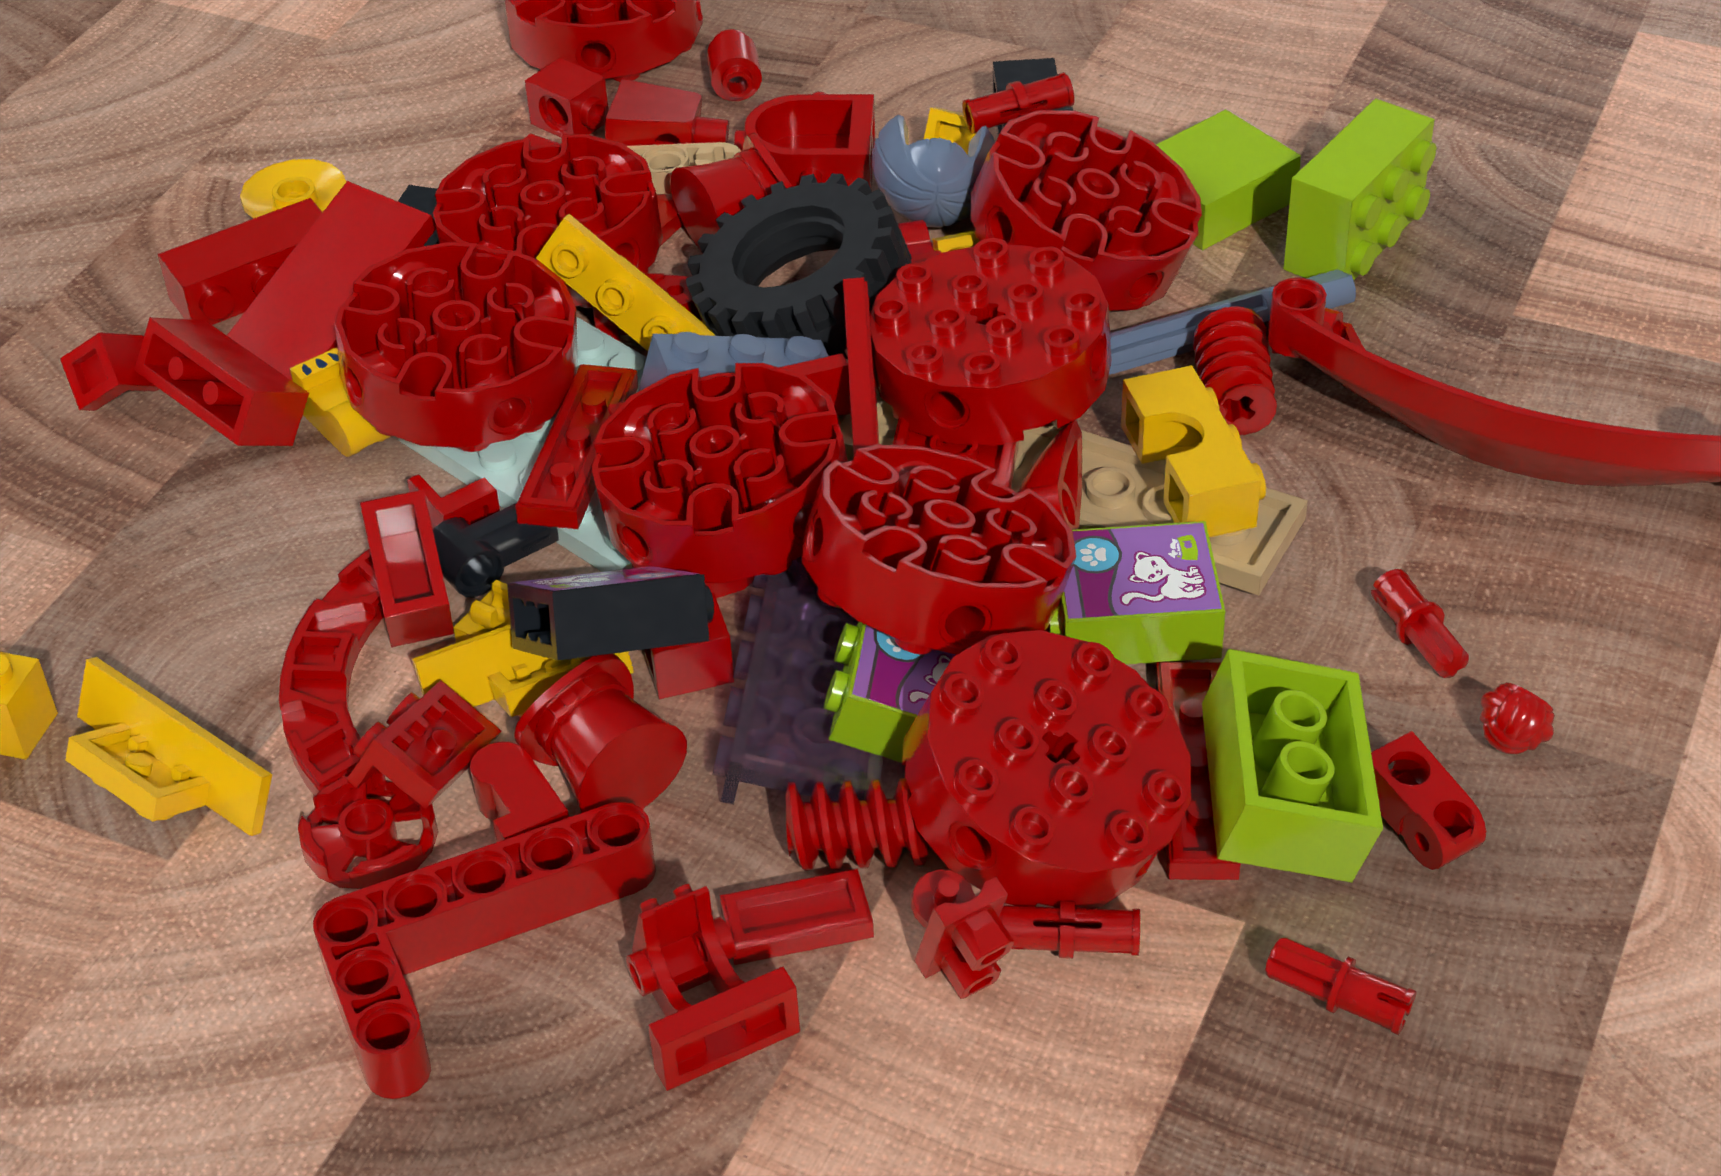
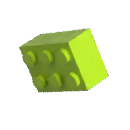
[1283,98,1436,280]
[1202,648,1383,883]

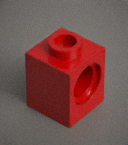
[525,58,609,138]

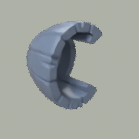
[872,114,995,227]

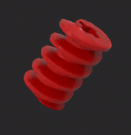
[1193,306,1277,435]
[786,778,929,871]

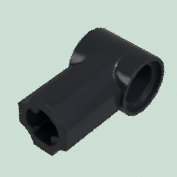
[433,503,559,598]

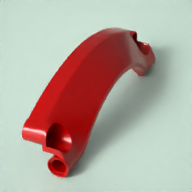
[1268,277,1721,487]

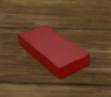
[720,868,874,965]

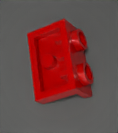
[346,680,502,809]

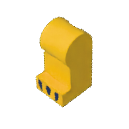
[290,347,391,457]

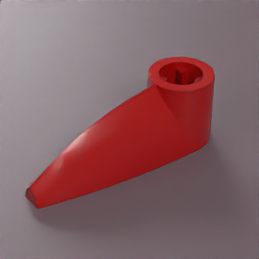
[1017,420,1082,530]

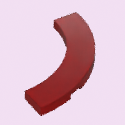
[279,548,384,796]

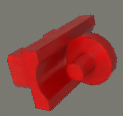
[911,869,1014,999]

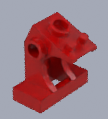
[626,884,800,1091]

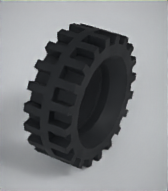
[686,173,912,359]

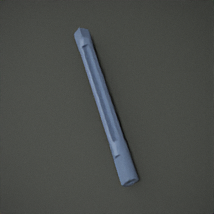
[1109,269,1356,375]

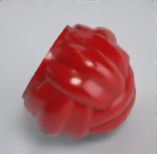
[1480,682,1555,755]

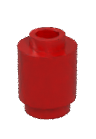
[707,29,762,101]

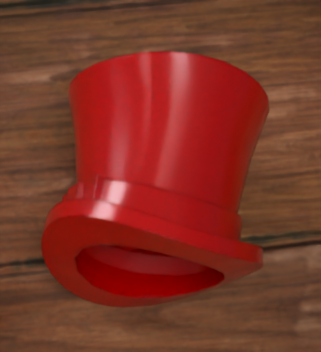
[670,132,793,254]
[514,653,687,813]

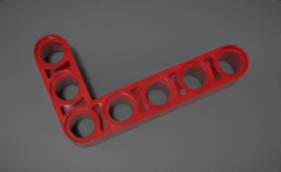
[313,802,656,1099]

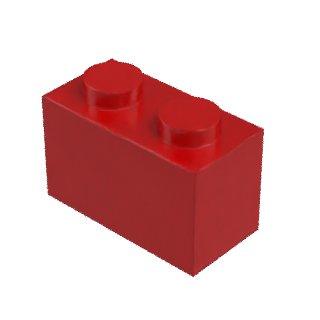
[360,489,454,648]

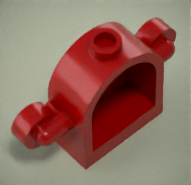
[734,91,876,191]

